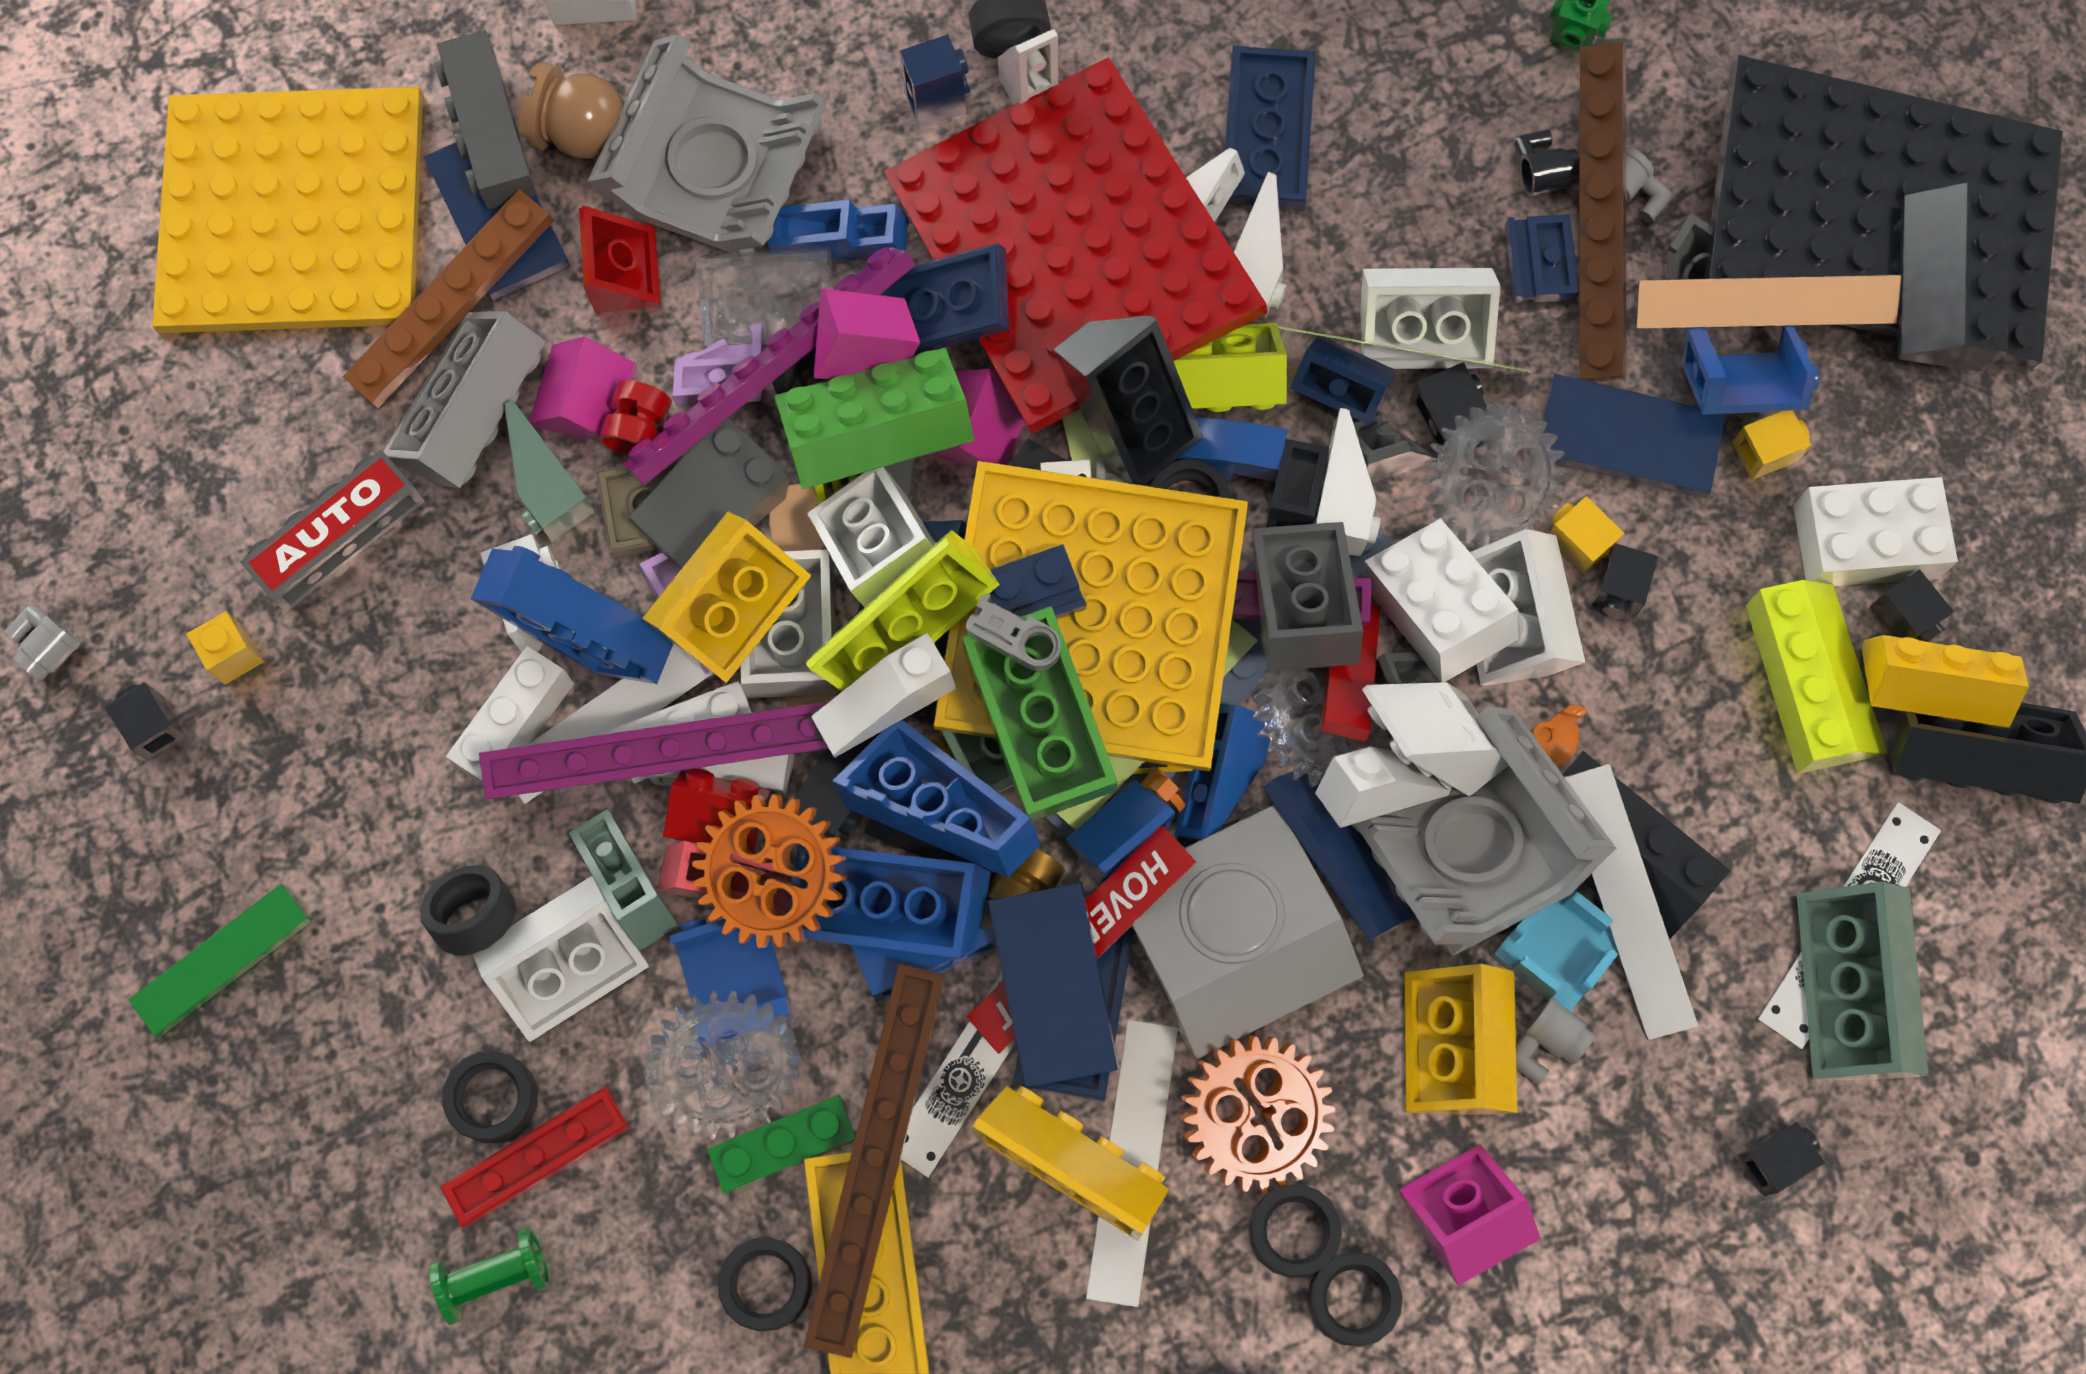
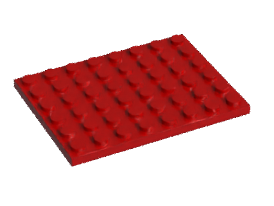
[884,57,1268,434]

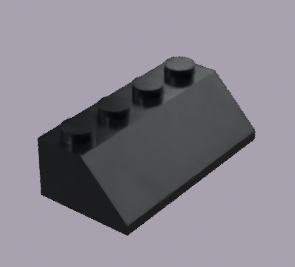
[1897,183,2009,372]
[1053,315,1203,486]
[1887,703,2086,804]
[1562,751,1731,940]

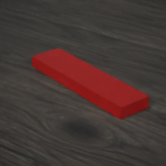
[1321,603,1381,742]
[439,1086,631,1229]

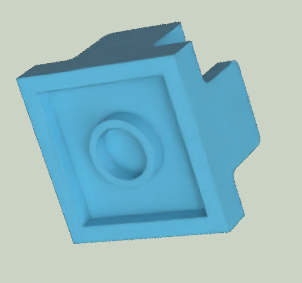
[1491,891,1618,1012]

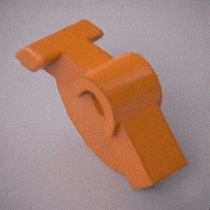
[1530,704,1588,767]
[1140,767,1185,813]

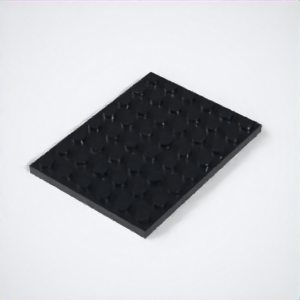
[1704,55,2063,369]

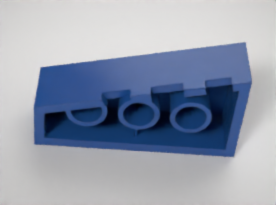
[471,546,674,684]
[832,720,1040,878]

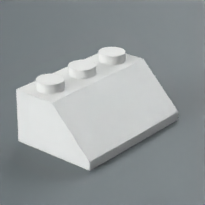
[1360,268,1500,369]
[1470,529,1585,686]
[473,876,649,1042]

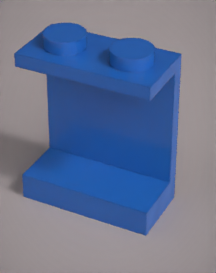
[1682,325,1819,415]
[669,919,795,1049]

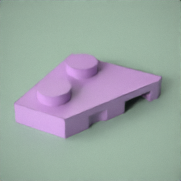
[673,323,765,406]

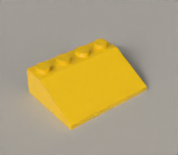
[972,1085,1169,1241]

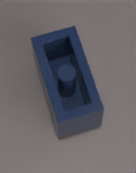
[900,35,970,129]
[1290,335,1397,425]

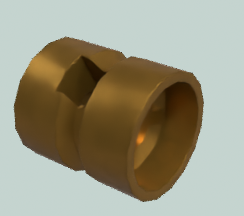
[986,849,1065,903]

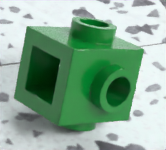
[1549,0,1614,53]

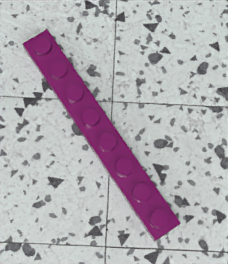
[622,247,916,485]
[479,701,830,800]

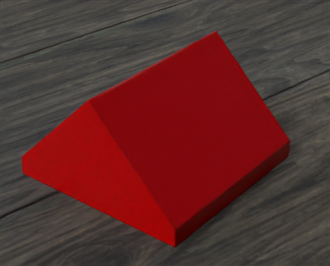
[579,205,661,314]

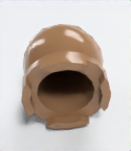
[519,62,624,159]

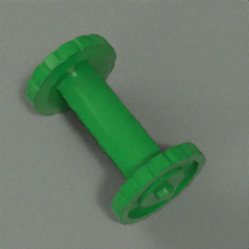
[429,1226,550,1325]

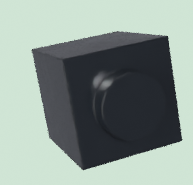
[1592,543,1659,619]
[1870,569,1954,642]
[105,682,186,761]
[1737,1121,1825,1196]

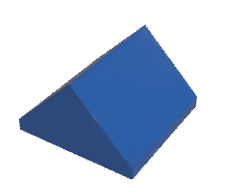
[1066,780,1175,886]

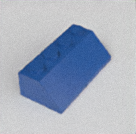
[786,844,991,959]

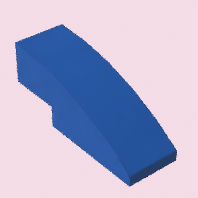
[768,200,909,259]
[1173,418,1288,482]

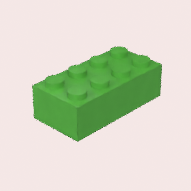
[774,348,975,490]
[962,606,1118,822]

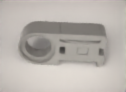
[966,594,1061,671]

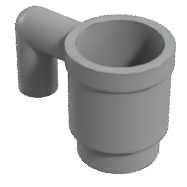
[1626,147,1672,223]
[4,605,83,681]
[1516,996,1595,1085]

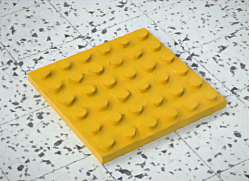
[152,87,423,334]
[934,461,1248,771]

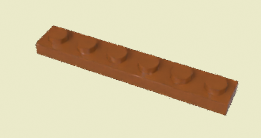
[342,189,554,408]

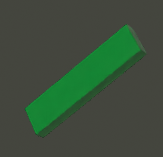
[128,883,312,1038]

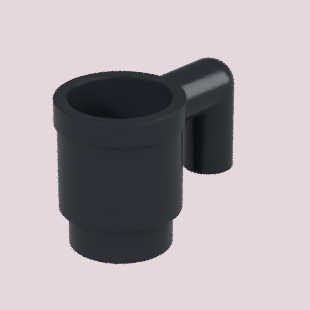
[1513,129,1580,197]

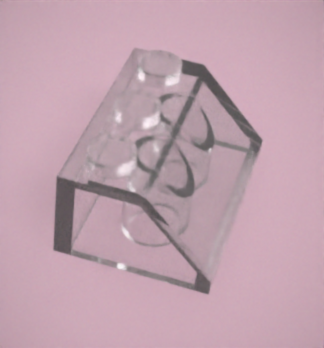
[696,247,834,347]

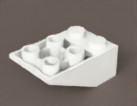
[1362,682,1509,797]

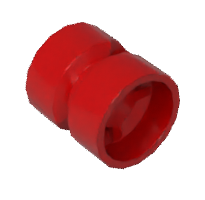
[598,380,672,458]

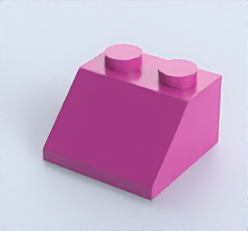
[1399,1144,1541,1286]

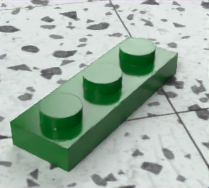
[707,1095,856,1195]

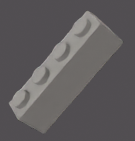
[383,311,546,488]

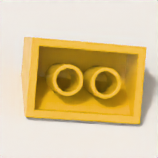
[642,512,812,683]
[1861,635,2029,728]
[1404,964,1517,1115]

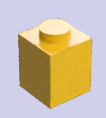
[1732,410,1812,480]
[1549,496,1625,576]
[186,611,264,685]

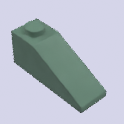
[505,399,595,543]
[569,809,679,951]

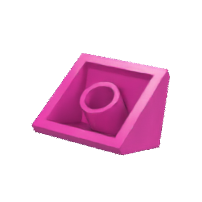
[814,288,920,380]
[529,336,636,441]
[930,368,1024,470]

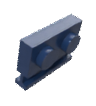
[1505,214,1579,303]
[989,544,1087,619]

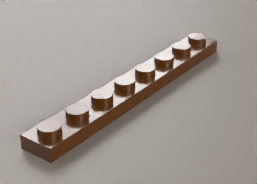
[1579,42,1626,383]
[803,964,945,1358]

